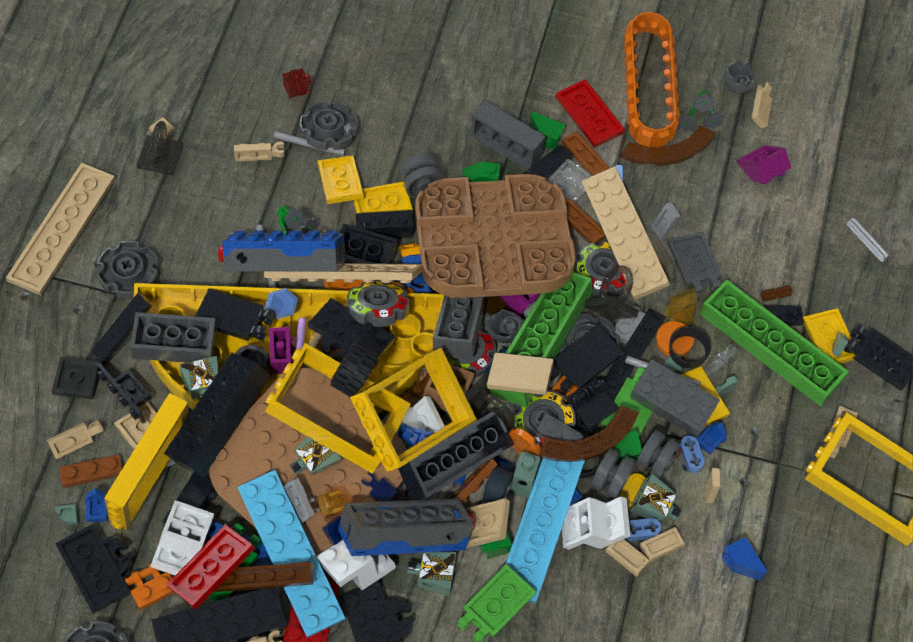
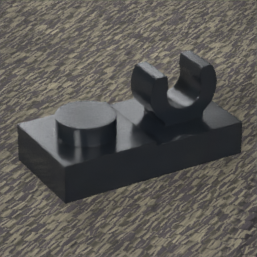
[764,305,804,326]

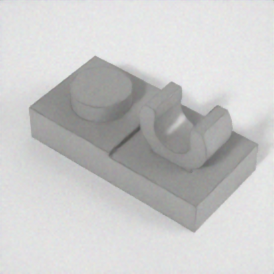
[651,202,681,241]
[615,305,645,344]
[283,478,320,524]

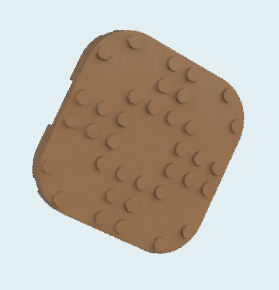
[415,174,575,298]
[209,368,406,564]

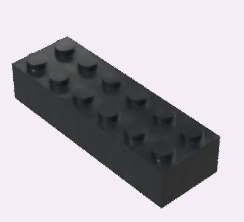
[163,353,271,477]
[398,409,514,500]
[151,588,287,642]

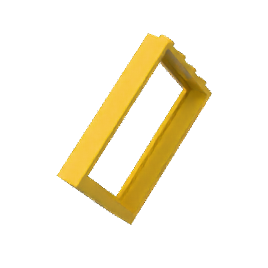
[265,343,411,474]
[350,348,476,472]
[104,393,189,530]
[805,413,913,546]

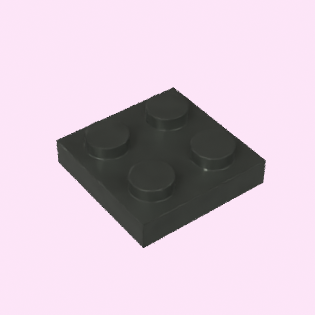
[52,356,99,399]

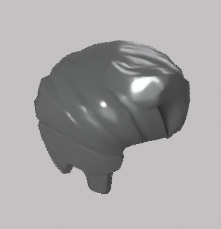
[724,61,756,94]
[487,310,525,344]
[235,345,271,370]

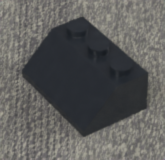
[340,224,398,264]

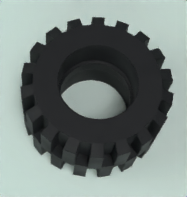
[330,342,378,397]

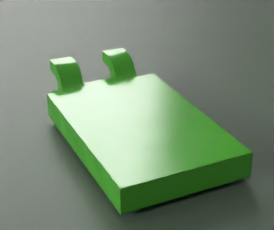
[601,367,653,437]
[457,564,536,642]

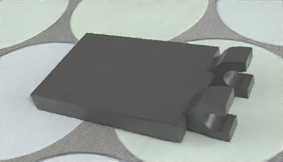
[667,232,722,300]

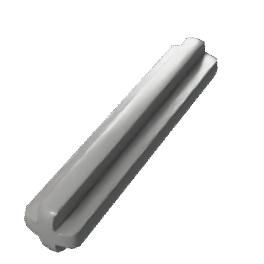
[847,217,889,262]

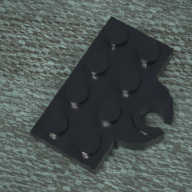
[308,298,396,363]
[55,524,133,614]
[340,582,414,642]

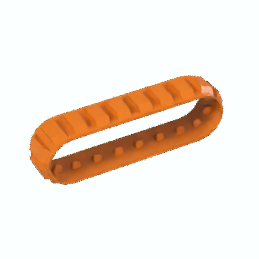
[624,12,680,147]

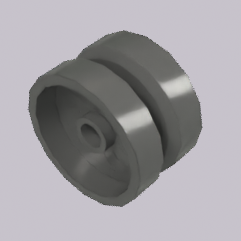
[399,153,444,198]
[635,429,681,480]
[591,448,636,499]

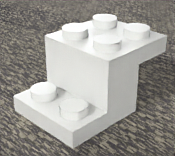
[382,396,444,450]
[562,497,630,550]
[150,500,214,575]
[316,539,396,590]

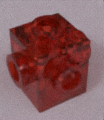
[282,68,311,98]

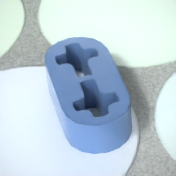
[680,436,705,473]
[625,518,661,541]

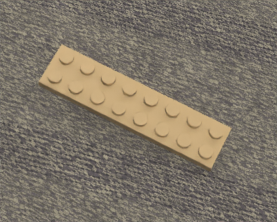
[6,163,115,296]
[582,167,670,300]
[264,263,422,283]

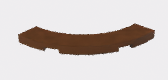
[621,126,716,166]
[539,406,639,462]

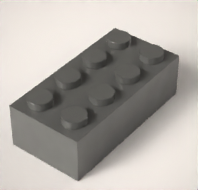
[470,101,545,170]
[433,295,485,360]
[130,312,217,363]
[630,359,720,438]

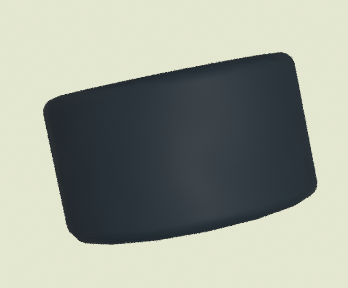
[483,467,514,502]

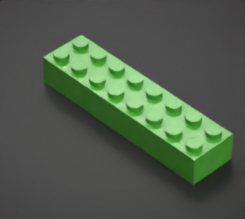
[490,272,593,407]
[700,280,849,407]

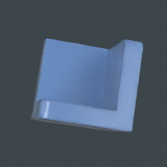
[264,288,298,319]

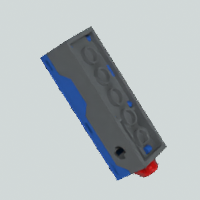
[218,230,346,272]
[338,499,475,556]

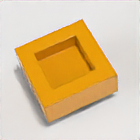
[398,243,420,257]

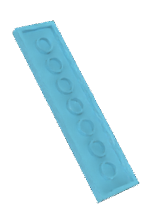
[505,458,585,604]
[237,470,346,638]

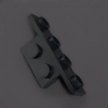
[96,362,152,424]

